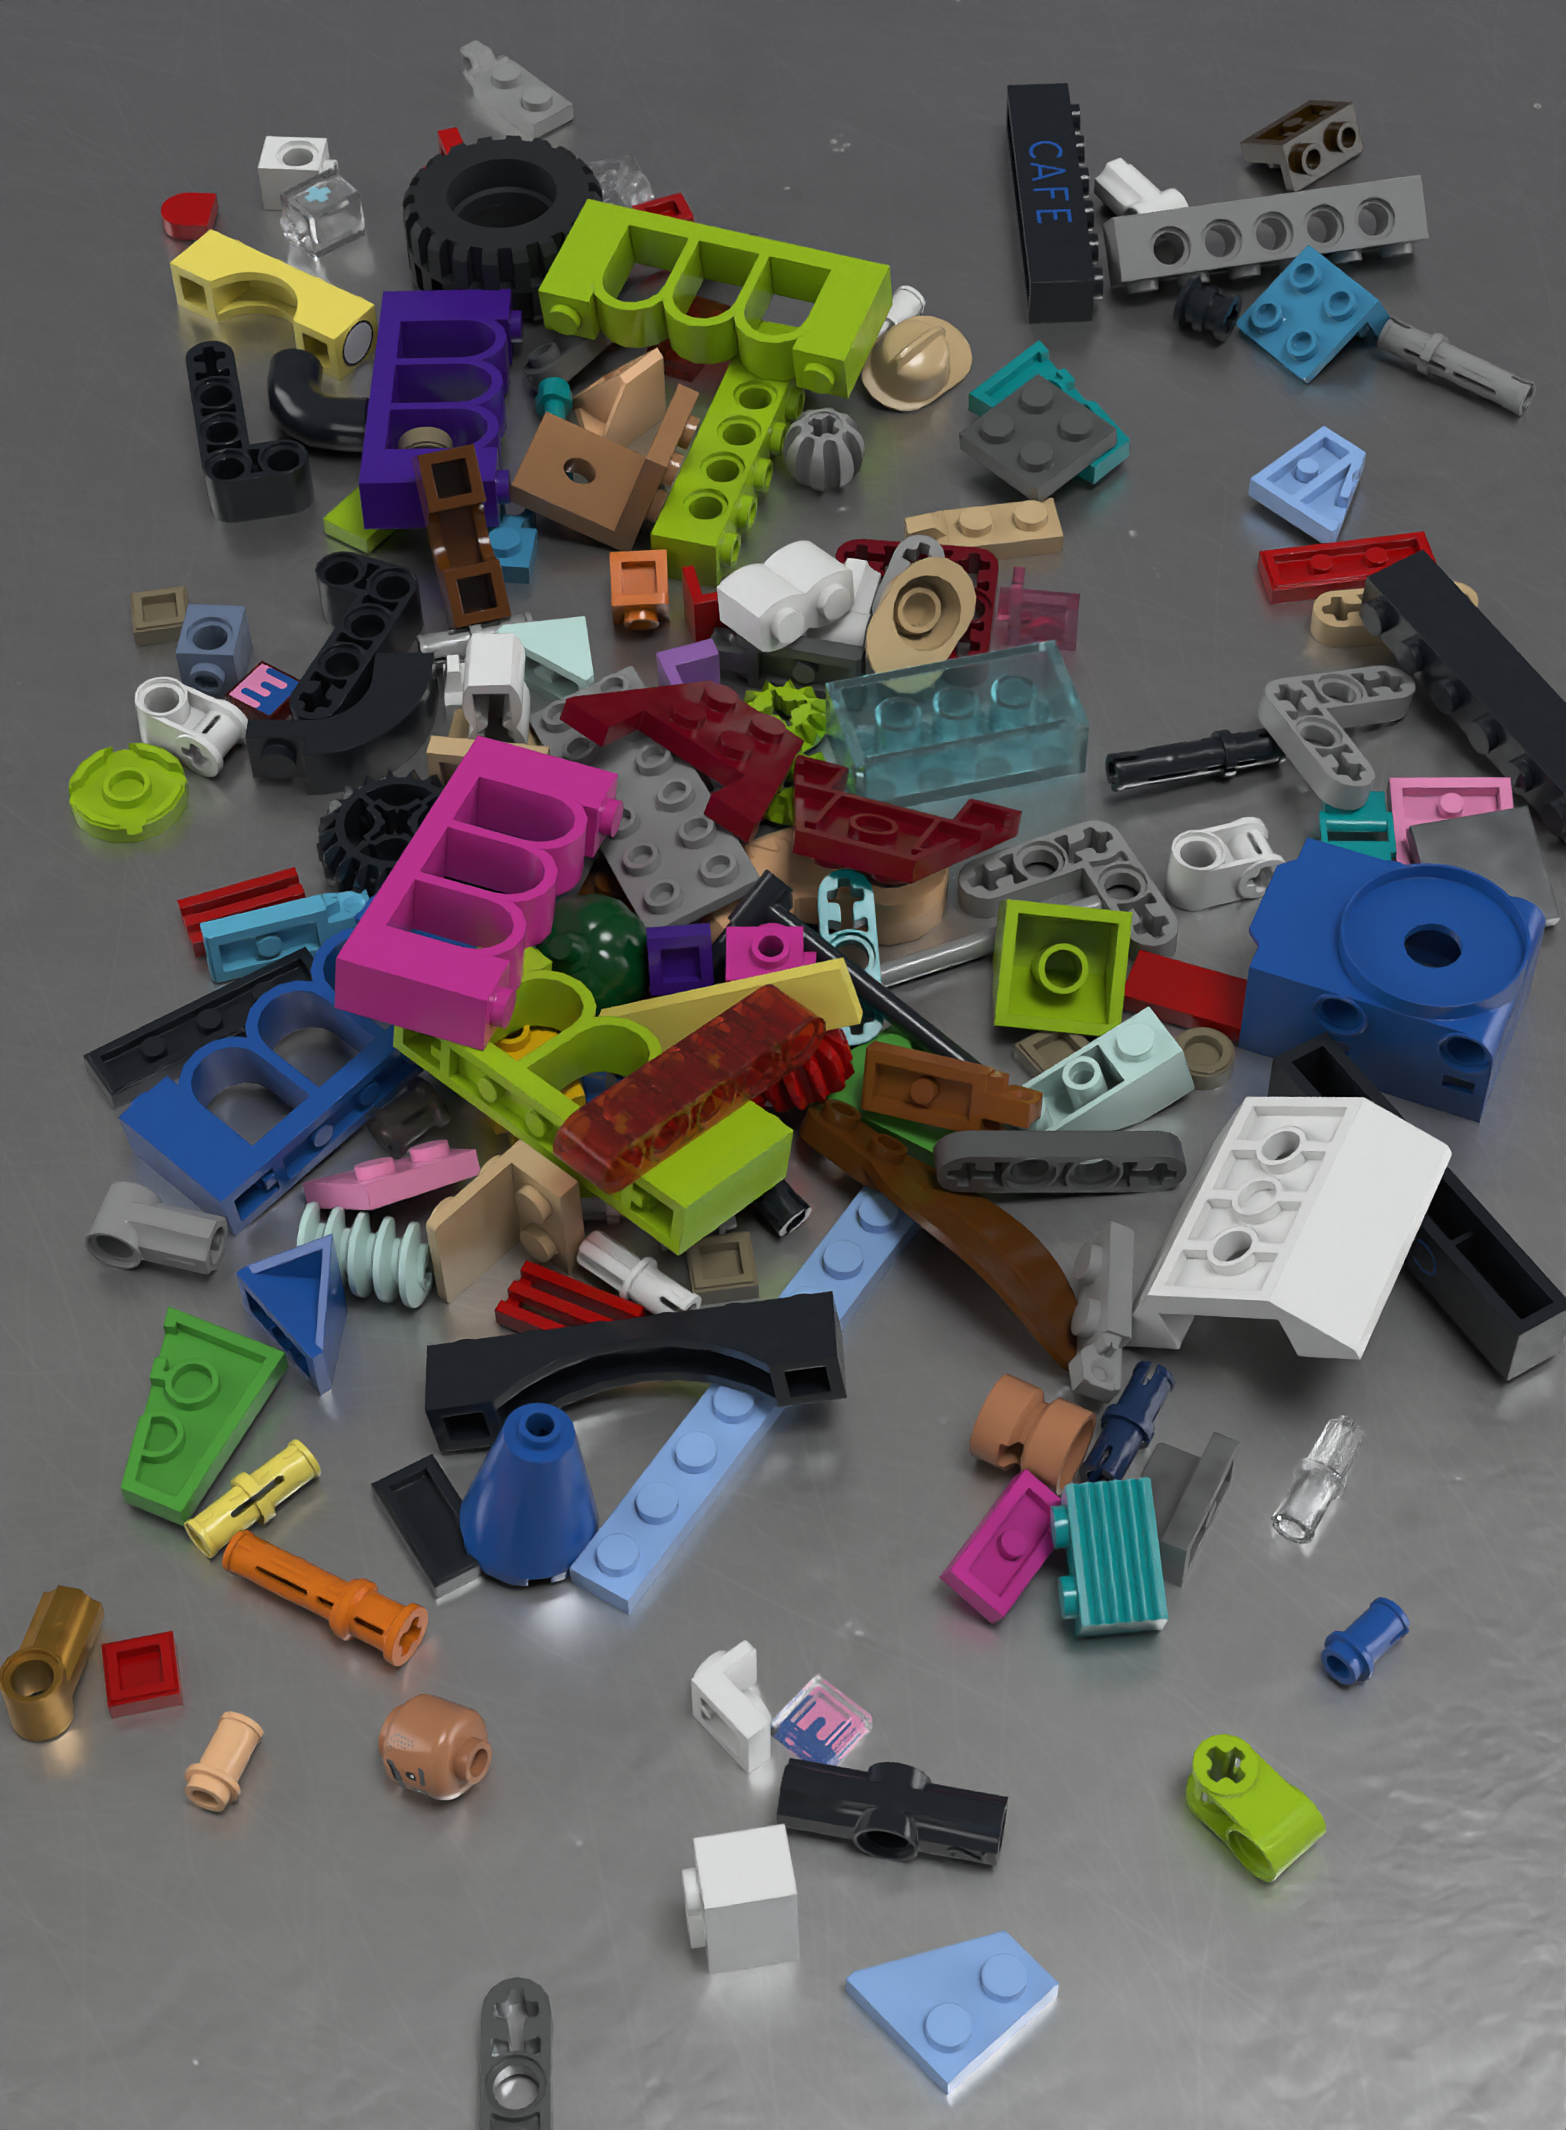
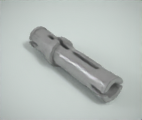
[1377,316,1537,416]

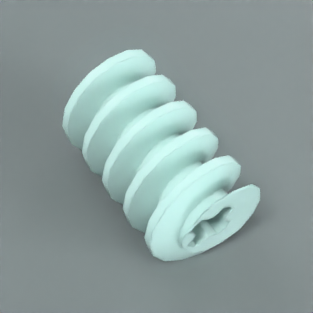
[296,1201,436,1308]

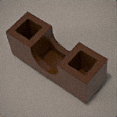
[411,444,512,628]

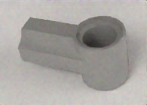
[84,1181,228,1275]

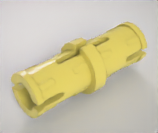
[184,1439,321,1558]

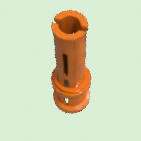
[222,1529,428,1666]

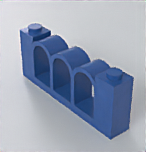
[118,895,478,1237]

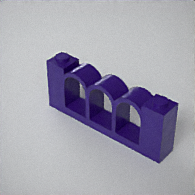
[358,289,524,529]

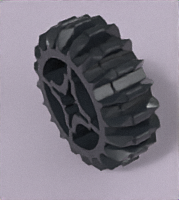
[316,769,460,898]

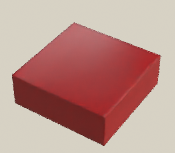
[101,1631,184,1719]

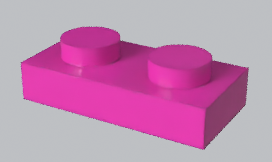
[939,1469,1061,1624]

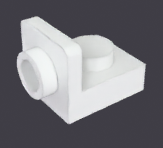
[691,1640,772,1774]

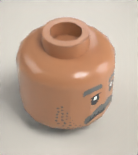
[378,1694,492,1801]

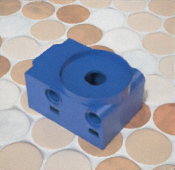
[1238,837,1546,1123]

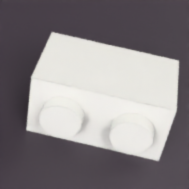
[682,1824,800,1975]

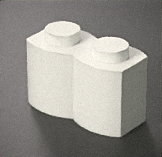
[717,541,855,652]
[462,633,530,744]

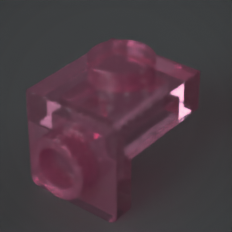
[997,566,1080,651]

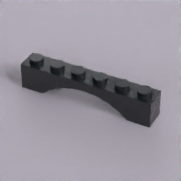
[425,1291,847,1452]

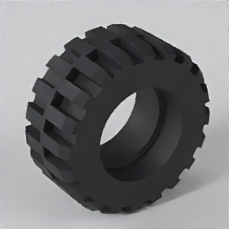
[402,135,603,321]

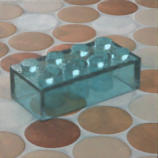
[825,640,1089,808]

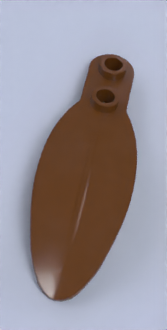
[799,1099,1078,1372]

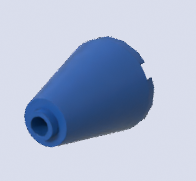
[459,1403,599,1586]

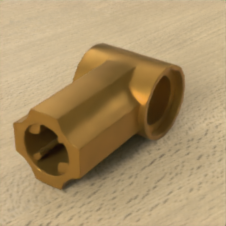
[0,1585,105,1741]

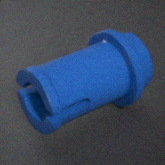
[1321,1597,1410,1685]

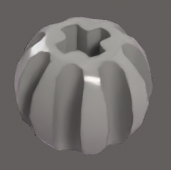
[782,407,866,492]

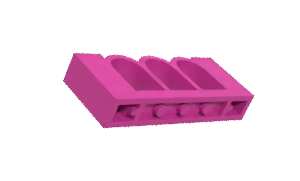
[334,735,624,1051]

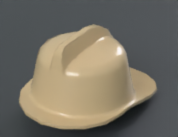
[860,316,972,412]
[865,557,976,689]

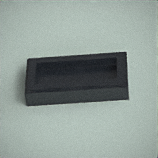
[371,1454,486,1599]

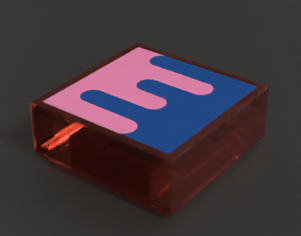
[225,661,300,720]

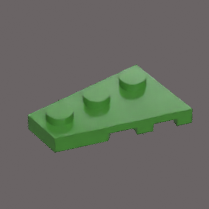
[120,1306,288,1526]

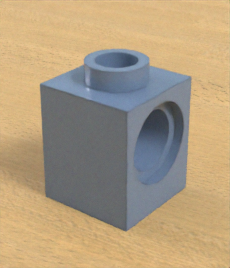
[175,603,253,696]

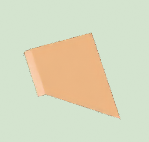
[572,348,666,447]

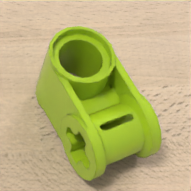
[1185,1734,1326,1883]

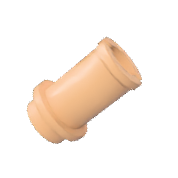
[184,1712,264,1812]

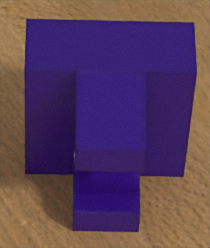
[646,923,714,996]

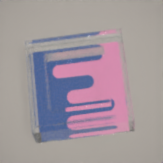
[771,1674,872,1766]

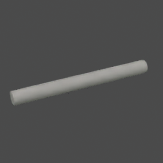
[880,894,1104,988]

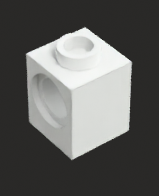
[258,136,339,212]

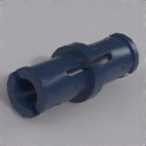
[1078,1361,1176,1483]

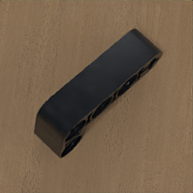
[185,341,314,523]
[289,551,424,720]

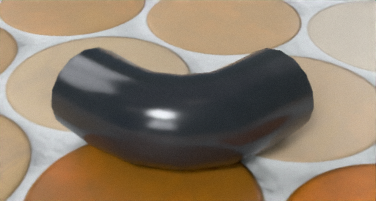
[267,348,369,453]

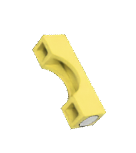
[170,229,378,381]

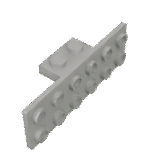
[529,666,760,928]

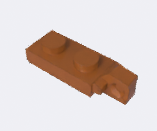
[861,1041,1043,1131]

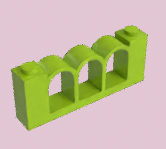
[538,199,893,399]
[393,947,793,1256]

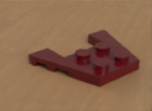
[559,680,804,843]
[792,755,1022,885]

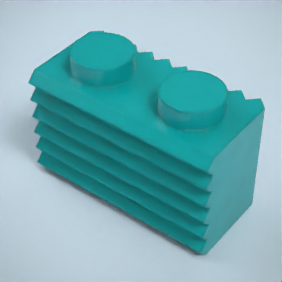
[1050,1477,1168,1637]

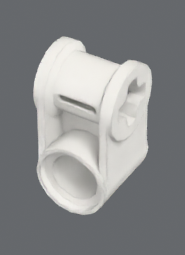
[135,677,248,777]
[1164,817,1286,911]

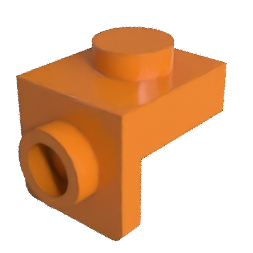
[609,549,670,630]

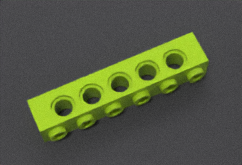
[651,320,805,588]

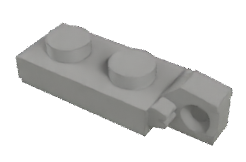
[460,40,574,140]
[1068,1221,1134,1404]

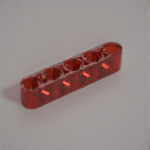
[553,984,826,1194]

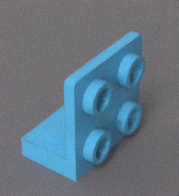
[1236,244,1391,384]

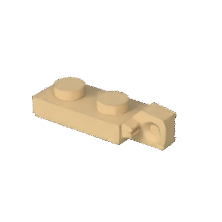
[904,498,1064,560]

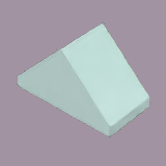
[496,616,594,702]

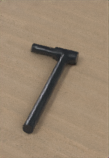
[712,869,983,1065]

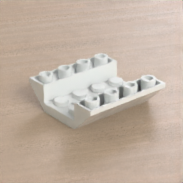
[1125,1097,1452,1360]

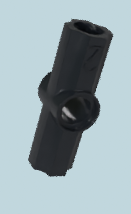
[777,1758,1008,1866]

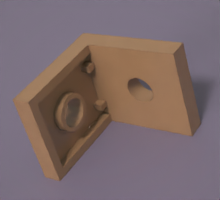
[510,384,700,551]

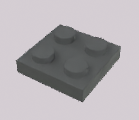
[959,374,1117,502]

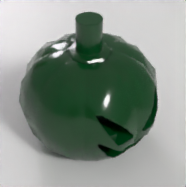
[532,893,650,1017]

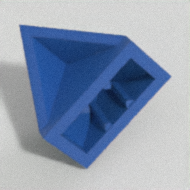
[236,1233,348,1396]

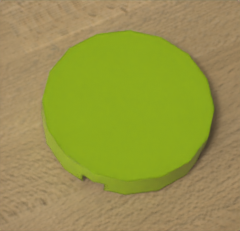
[68,743,189,843]

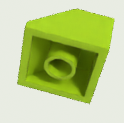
[993,899,1133,1036]

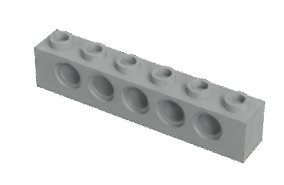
[1102,174,1429,295]

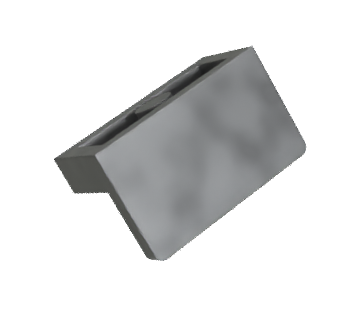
[1140,1432,1240,1588]

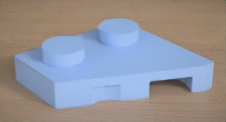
[1248,426,1366,544]
[846,1930,1059,2095]

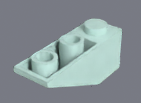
[1003,1006,1195,1131]

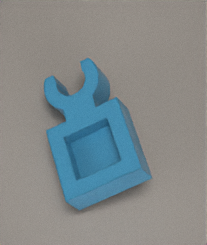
[487,504,539,584]

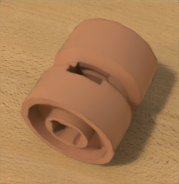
[969,1373,1097,1496]

